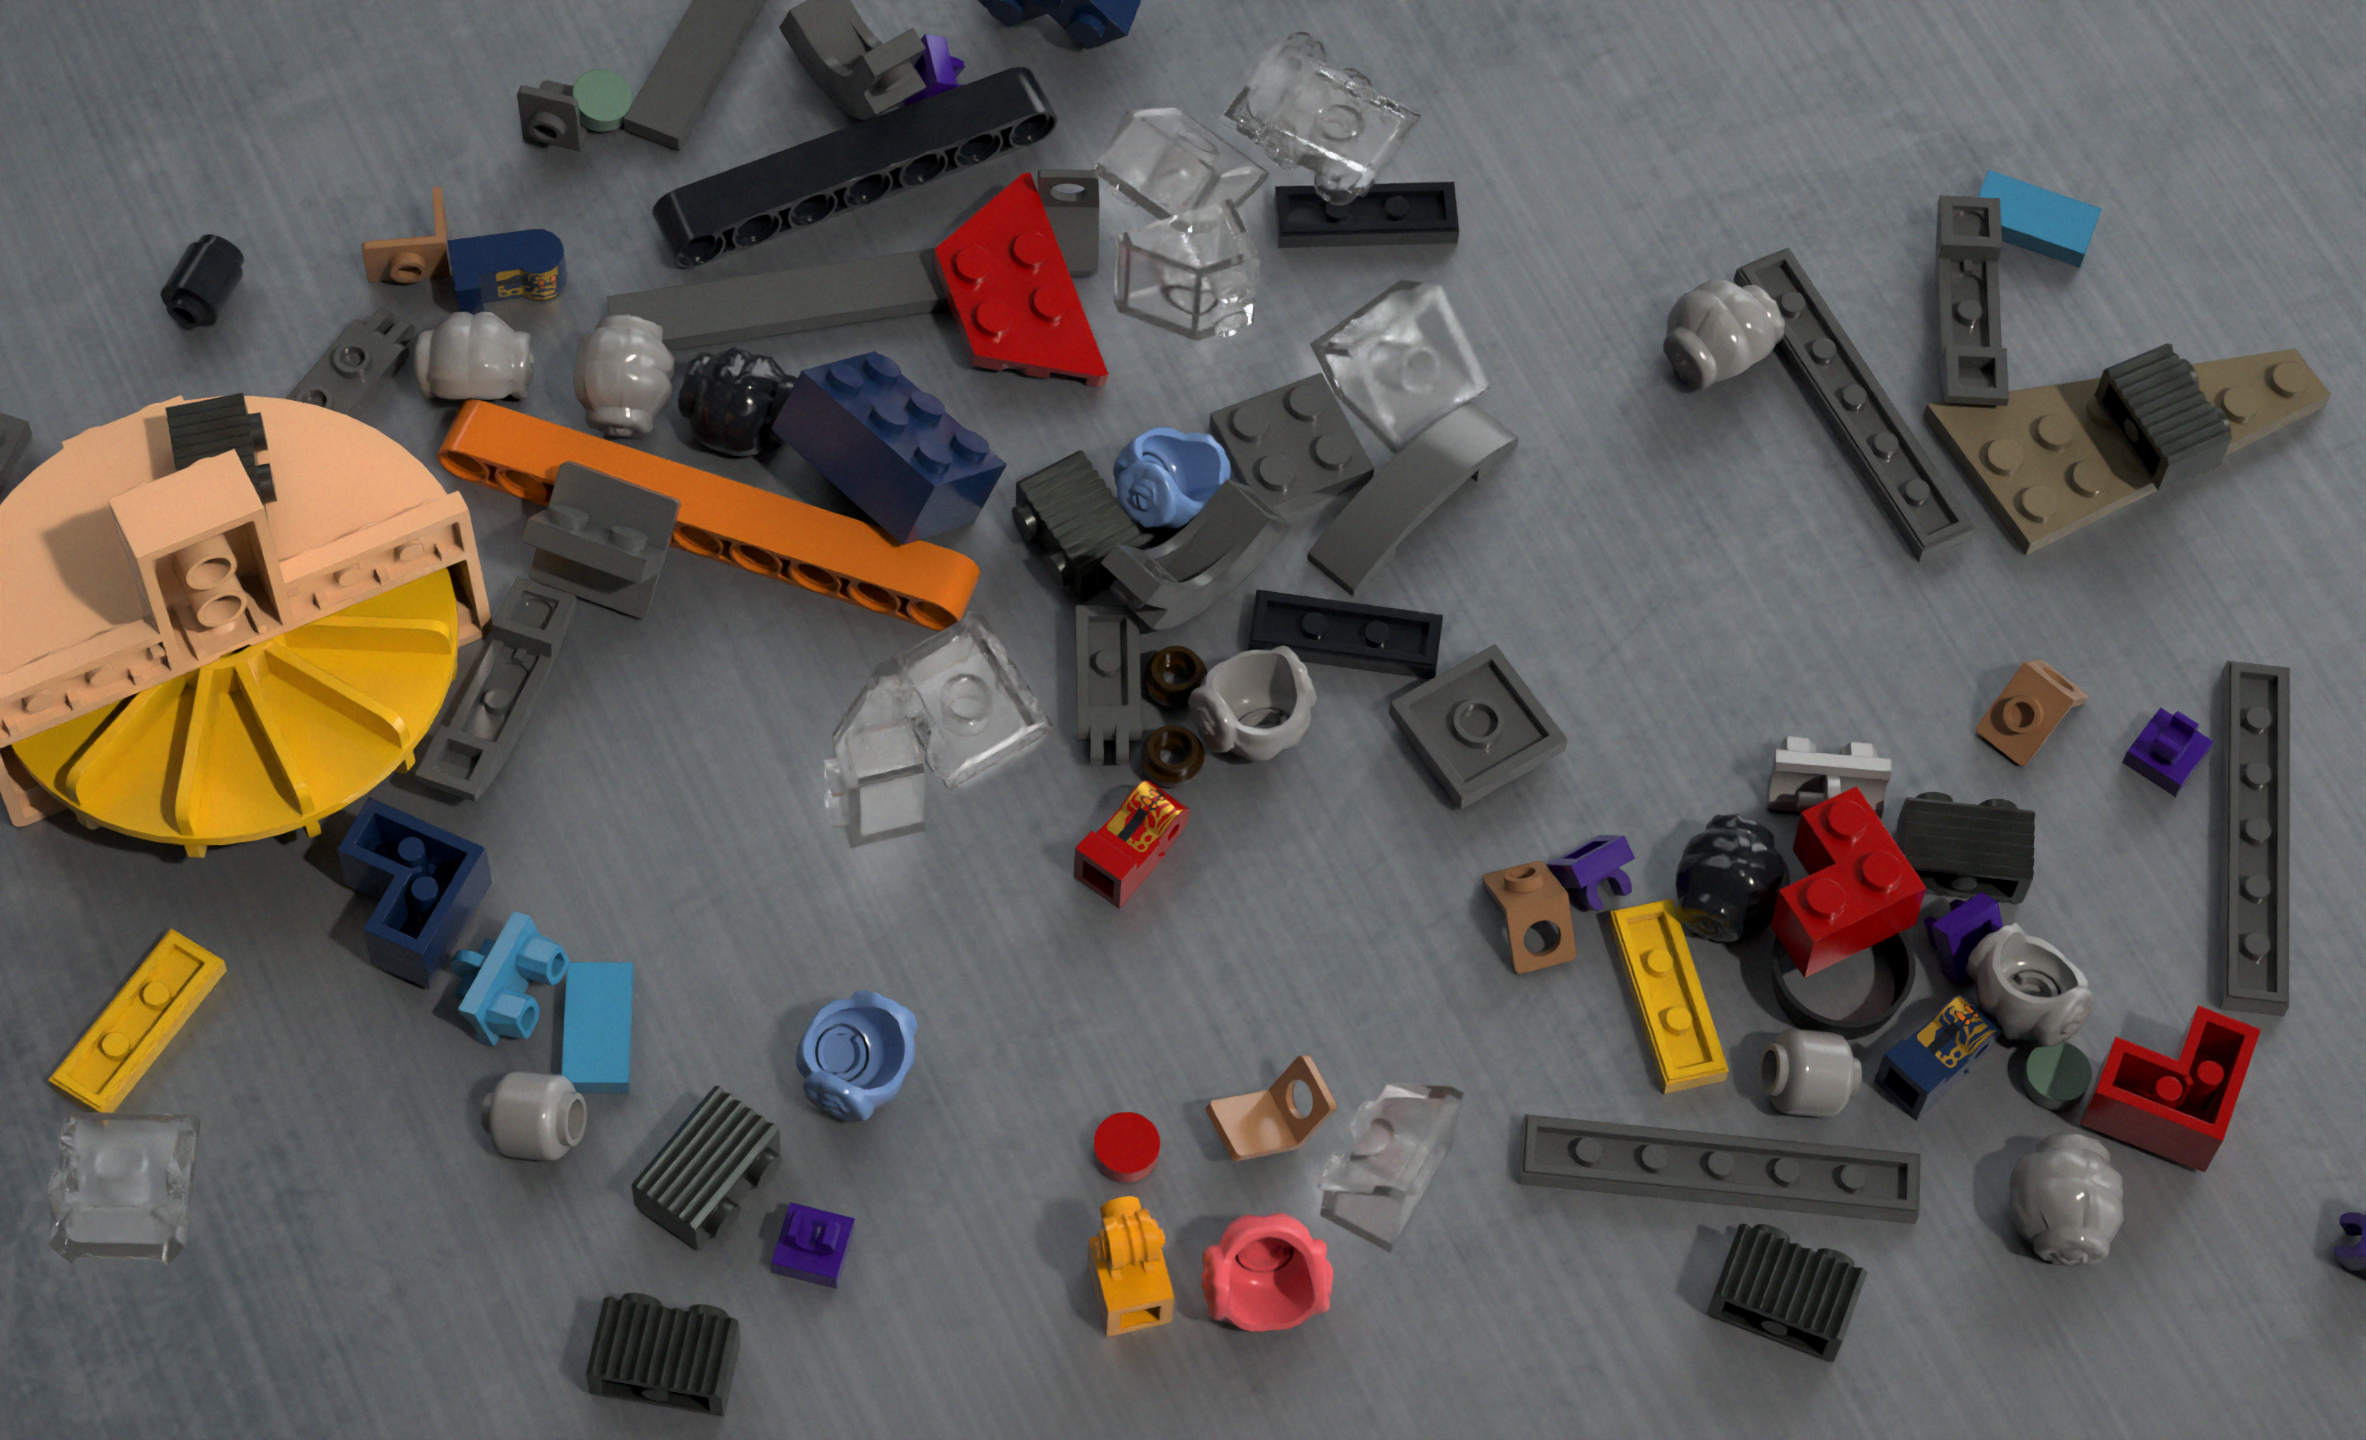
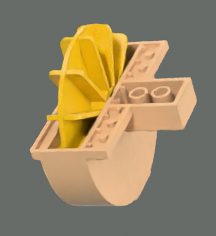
[0,395,493,858]

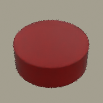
[1093,1112,1160,1182]

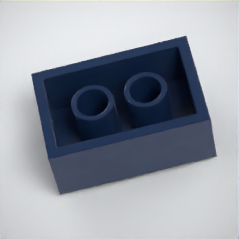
[771,351,1007,545]

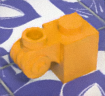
[1087,1196,1175,1337]

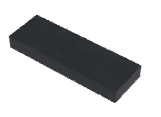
[1274,182,1459,248]
[1248,589,1443,679]

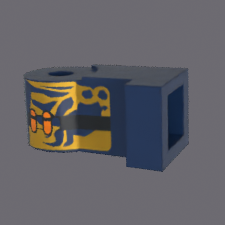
[447,229,567,315]
[1874,994,2002,1121]

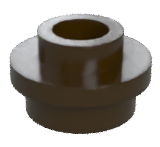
[1144,646,1207,708]
[1140,725,1205,788]

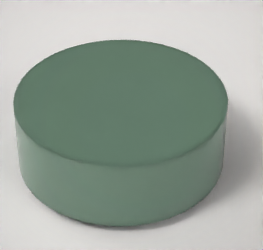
[571,69,633,132]
[2022,1042,2092,1110]

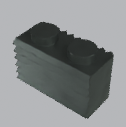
[2094,343,2232,492]
[166,393,277,524]
[1011,450,1146,601]
[1897,792,2035,905]
[631,1085,782,1251]
[1706,1224,1867,1362]
[586,1293,741,1417]

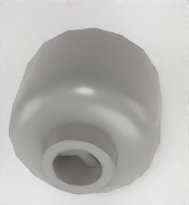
[1758,1029,1862,1118]
[481,1071,587,1161]

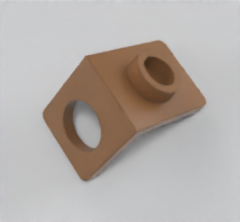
[362,186,451,283]
[1976,659,2089,766]
[1482,861,1577,974]
[1206,1055,1337,1161]

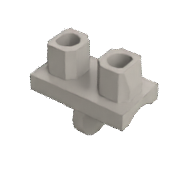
[1766,736,1892,819]

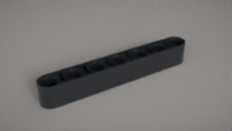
[652,67,1058,268]

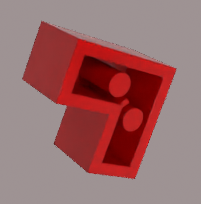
[1770,786,1926,978]
[2080,1005,2261,1172]

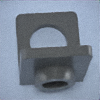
[517,80,588,152]
[1038,169,1100,276]

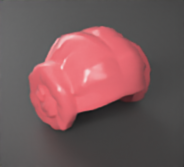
[1201,1213,1333,1332]

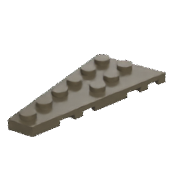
[1923,348,2331,556]

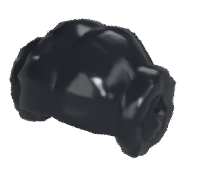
[677,346,797,457]
[1675,814,1790,942]

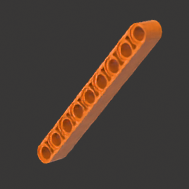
[437,399,981,632]

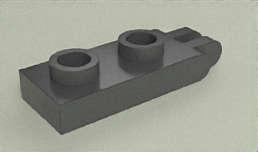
[285,308,415,420]
[1075,605,1142,764]

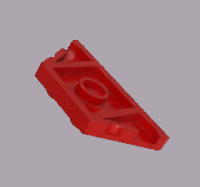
[932,172,1108,387]

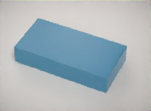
[1978,169,2102,267]
[562,962,634,1093]

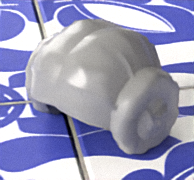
[1663,279,1785,390]
[413,311,534,400]
[573,314,675,439]
[1188,646,1317,761]
[1966,922,2093,1047]
[2009,1133,2124,1266]

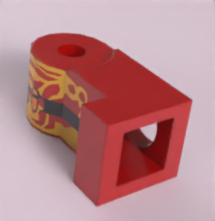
[1073,780,1191,909]

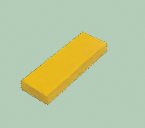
[1608,899,1729,1094]
[48,928,227,1122]

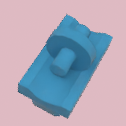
[450,911,569,1047]

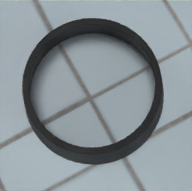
[1772,931,1916,1040]

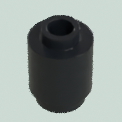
[161,234,244,328]

